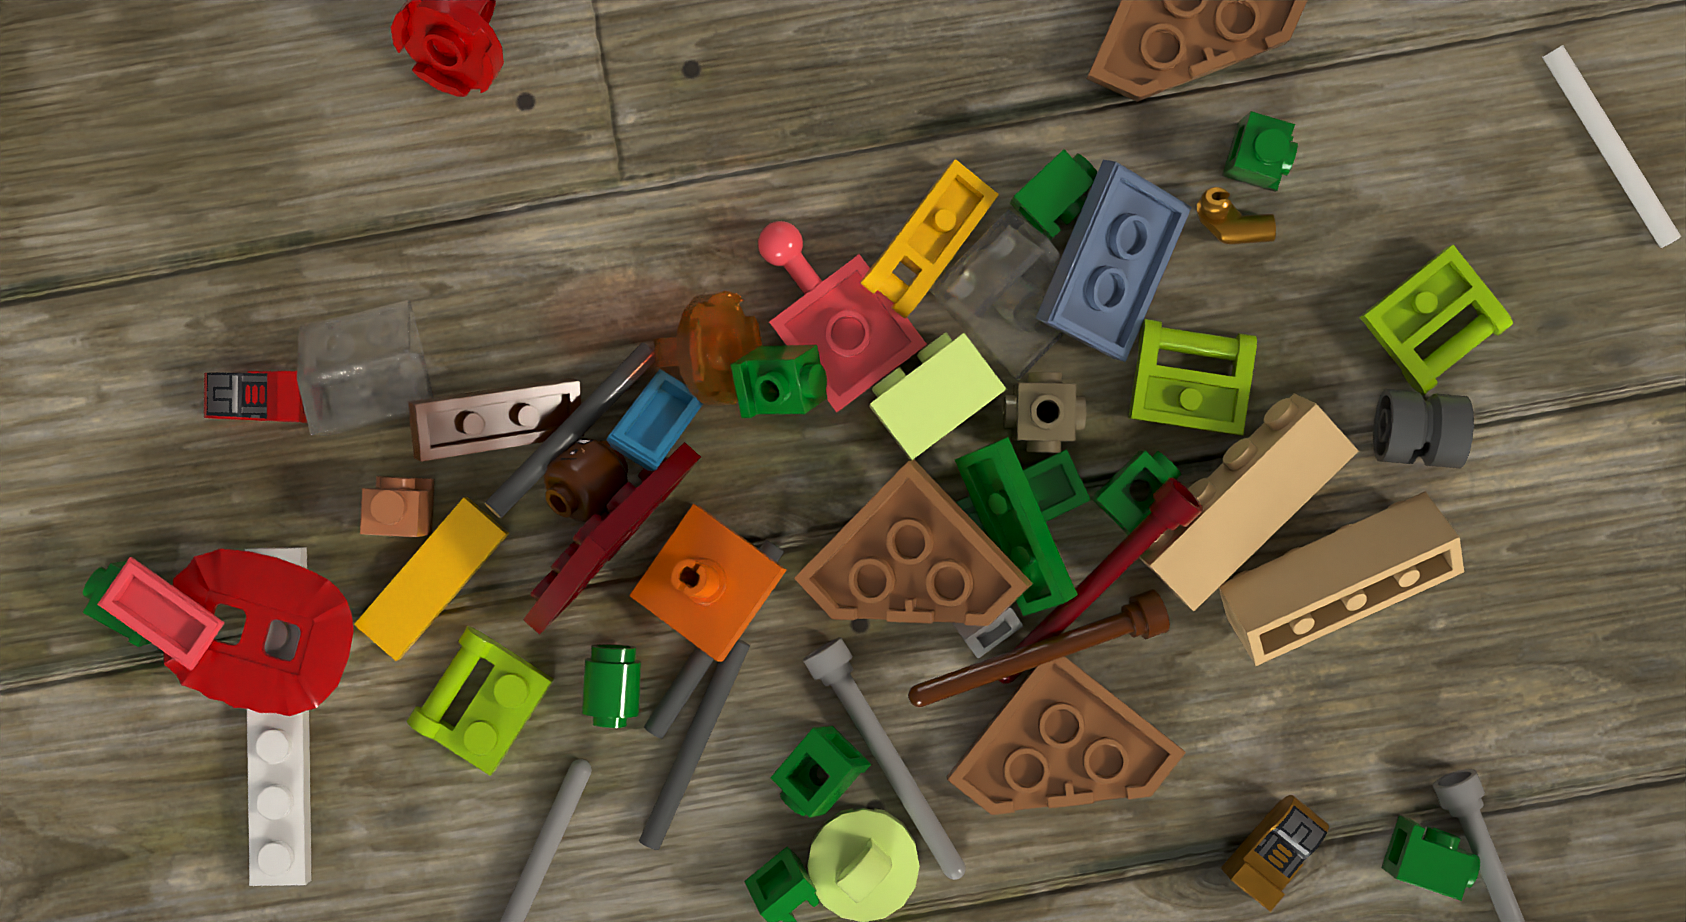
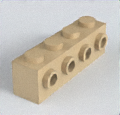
[1139,393,1359,611]
[1219,491,1464,666]

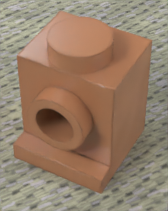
[360,476,434,537]

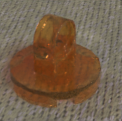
[653,291,763,406]

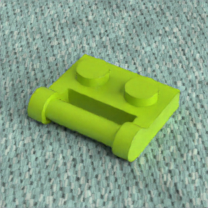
[1359,245,1513,396]
[1128,319,1257,436]
[406,626,554,776]

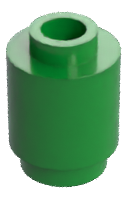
[582,644,641,728]

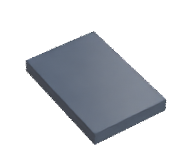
[1035,160,1192,362]

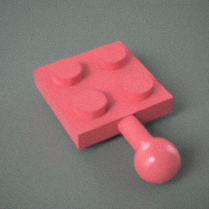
[758,221,927,412]

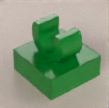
[744,846,819,922]

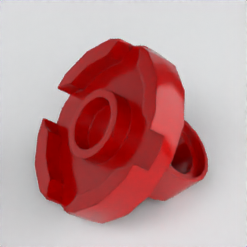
[391,0,504,97]

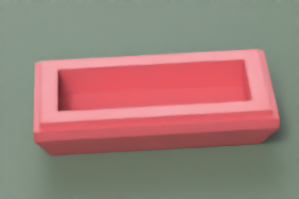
[97,557,225,670]

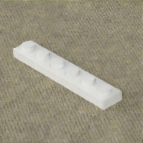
[245,547,312,886]

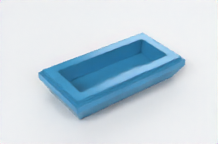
[606,369,707,471]

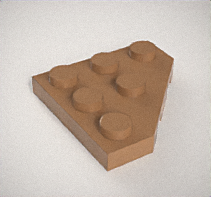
[1086,0,1308,102]
[794,459,1033,626]
[947,656,1186,815]

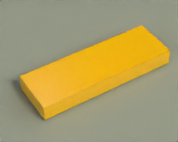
[354,497,509,661]

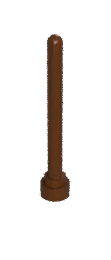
[908,589,1170,707]

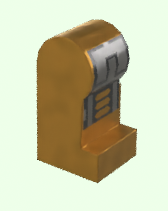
[1221,795,1329,912]

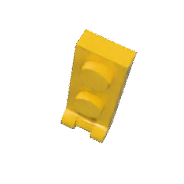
[860,159,999,319]

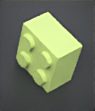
[869,332,1006,460]

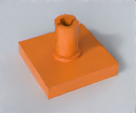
[629,504,787,662]

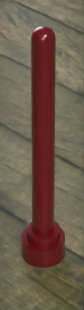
[998,477,1203,684]

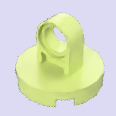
[807,808,920,922]

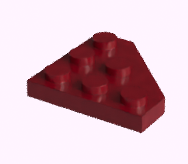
[523,442,701,635]

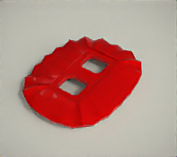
[164,548,354,716]

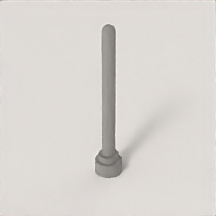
[803,637,966,880]
[500,759,592,922]
[1433,769,1525,922]

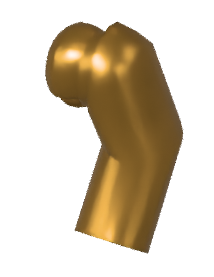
[1197,187,1276,244]

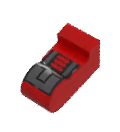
[204,371,315,423]

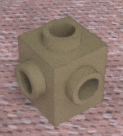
[1003,372,1086,453]

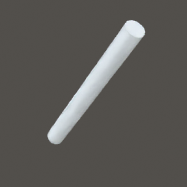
[1542,45,1681,248]

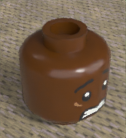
[544,438,628,522]

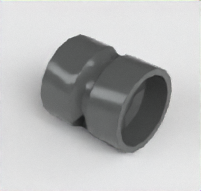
[1373,389,1474,469]

